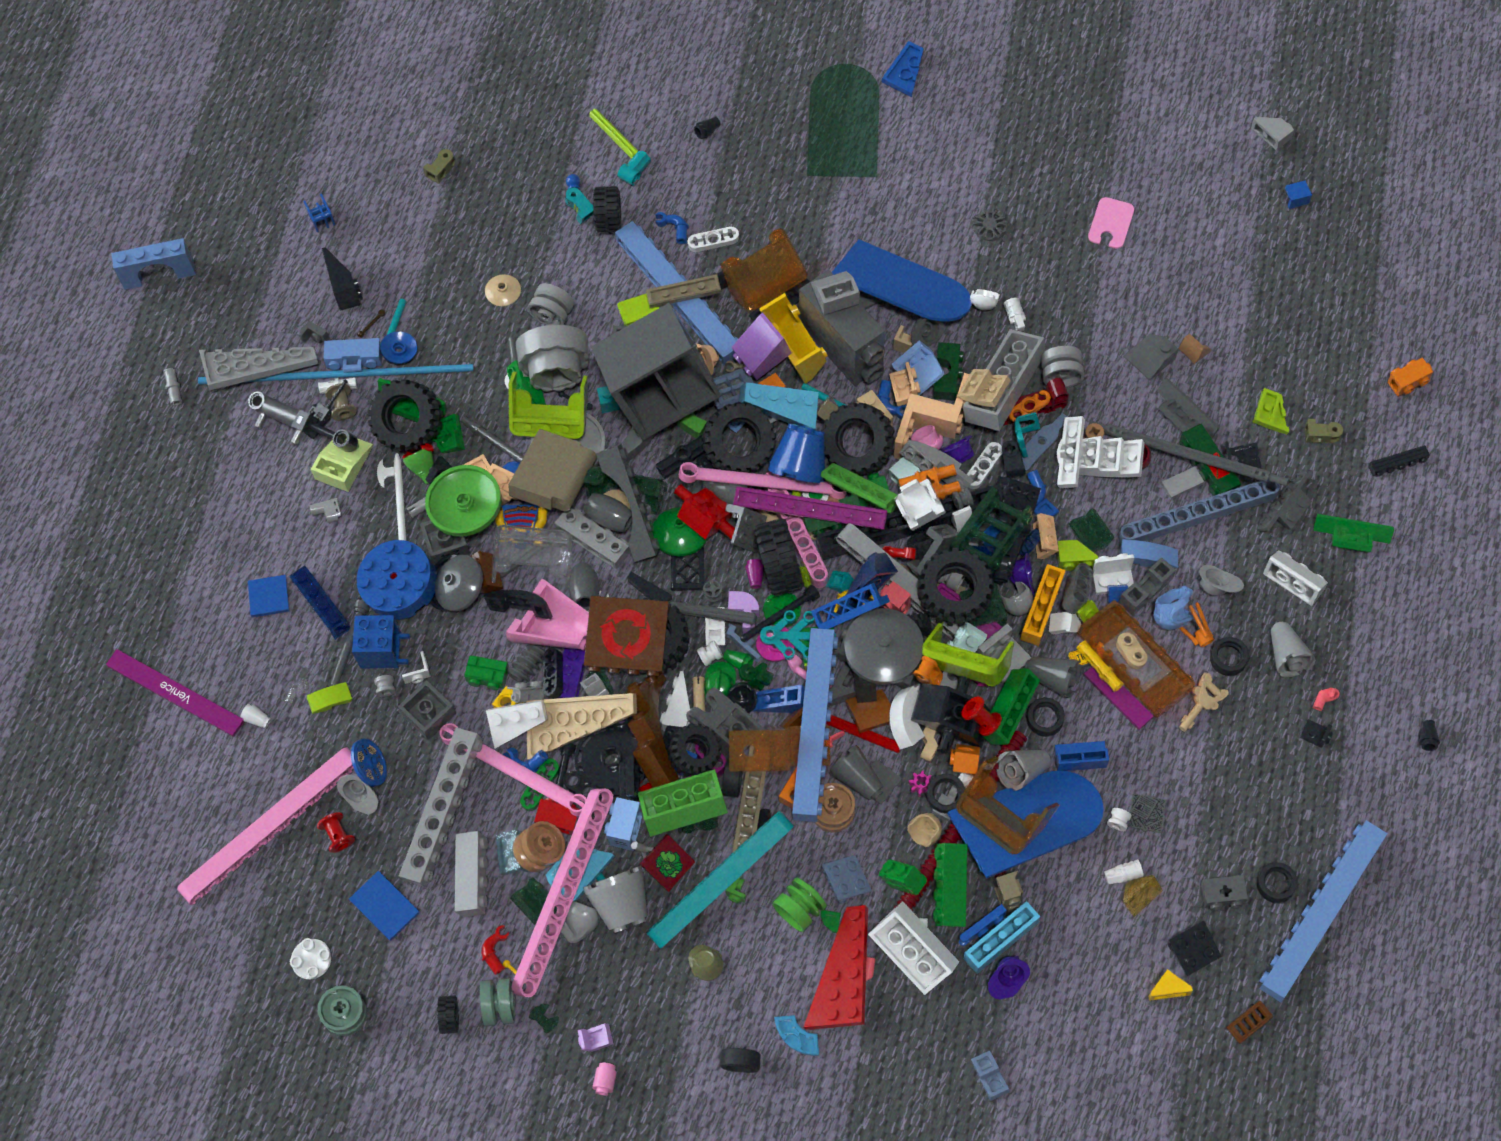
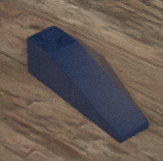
[836,552,898,615]

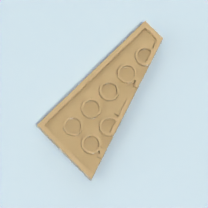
[526,693,637,759]

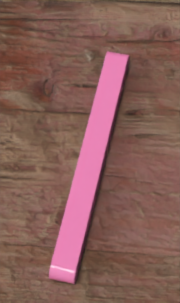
[177,747,353,905]
[512,788,613,997]

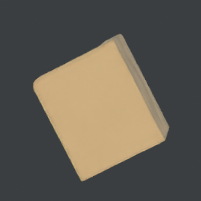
[893,325,913,353]

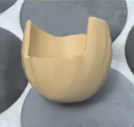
[907,813,942,847]

